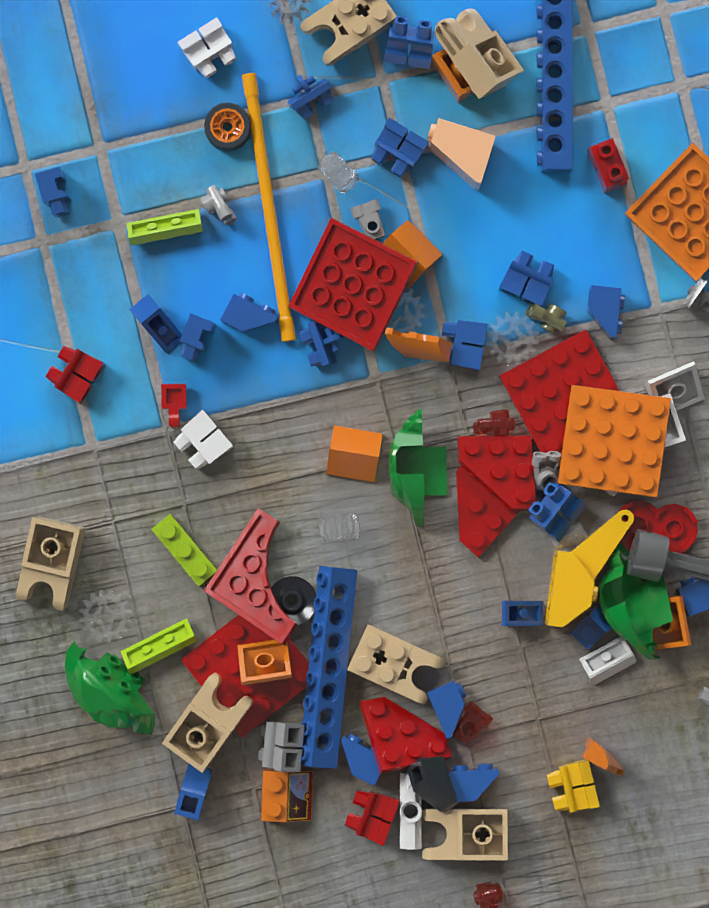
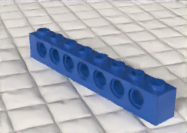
[536,0,573,173]
[299,566,357,768]

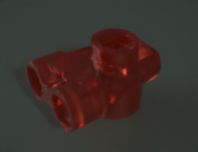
[473,410,515,436]
[452,701,493,745]
[473,882,503,908]

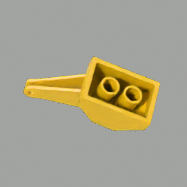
[544,510,634,627]

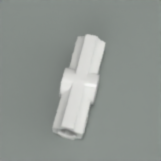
[399,772,422,849]

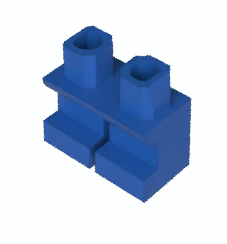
[384,16,435,69]
[371,118,429,178]
[35,167,71,218]
[498,251,554,307]
[180,313,217,362]
[441,320,487,372]
[529,482,587,542]

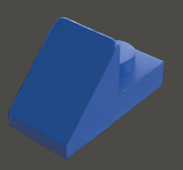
[502,600,543,626]
[570,602,611,650]

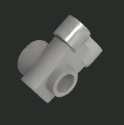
[201,185,237,226]
[350,199,385,240]
[532,451,561,491]

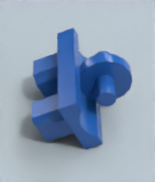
[287,75,334,119]
[299,322,343,366]

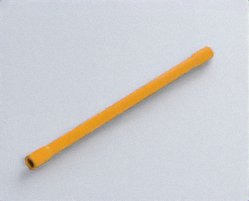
[242,73,296,342]

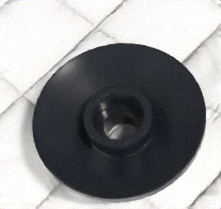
[271,576,316,625]

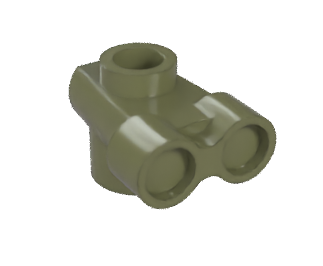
[525,304,567,334]

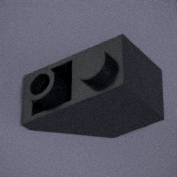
[406,756,458,813]

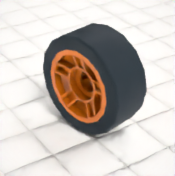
[204,102,251,151]

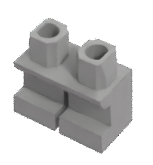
[258,722,305,772]

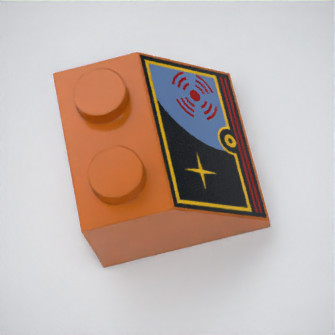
[261,768,314,822]

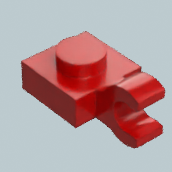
[161,384,187,427]

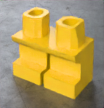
[546,759,600,813]

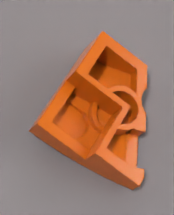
[385,327,452,362]
[582,737,624,777]

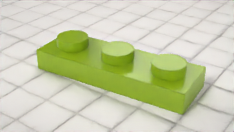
[126,209,203,246]
[151,514,217,586]
[120,618,197,674]

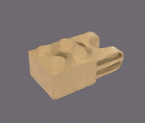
[300,0,396,66]
[434,9,524,99]
[16,516,86,611]
[347,624,445,704]
[162,672,253,773]
[422,809,508,860]

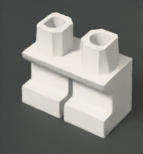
[178,18,236,79]
[174,410,234,470]

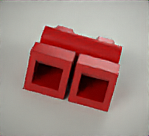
[587,138,629,193]
[45,346,105,404]
[344,790,400,846]

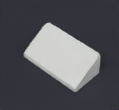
[579,637,636,685]

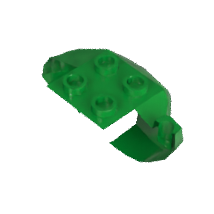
[389,409,447,528]
[599,543,673,660]
[65,641,155,735]

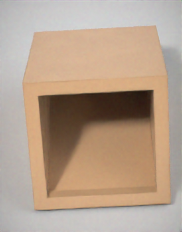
[427,118,496,190]

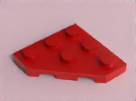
[457,436,536,510]
[456,466,520,557]
[359,697,452,774]

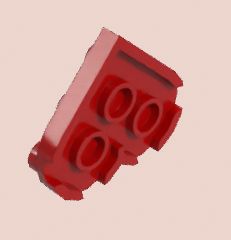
[618,500,698,554]

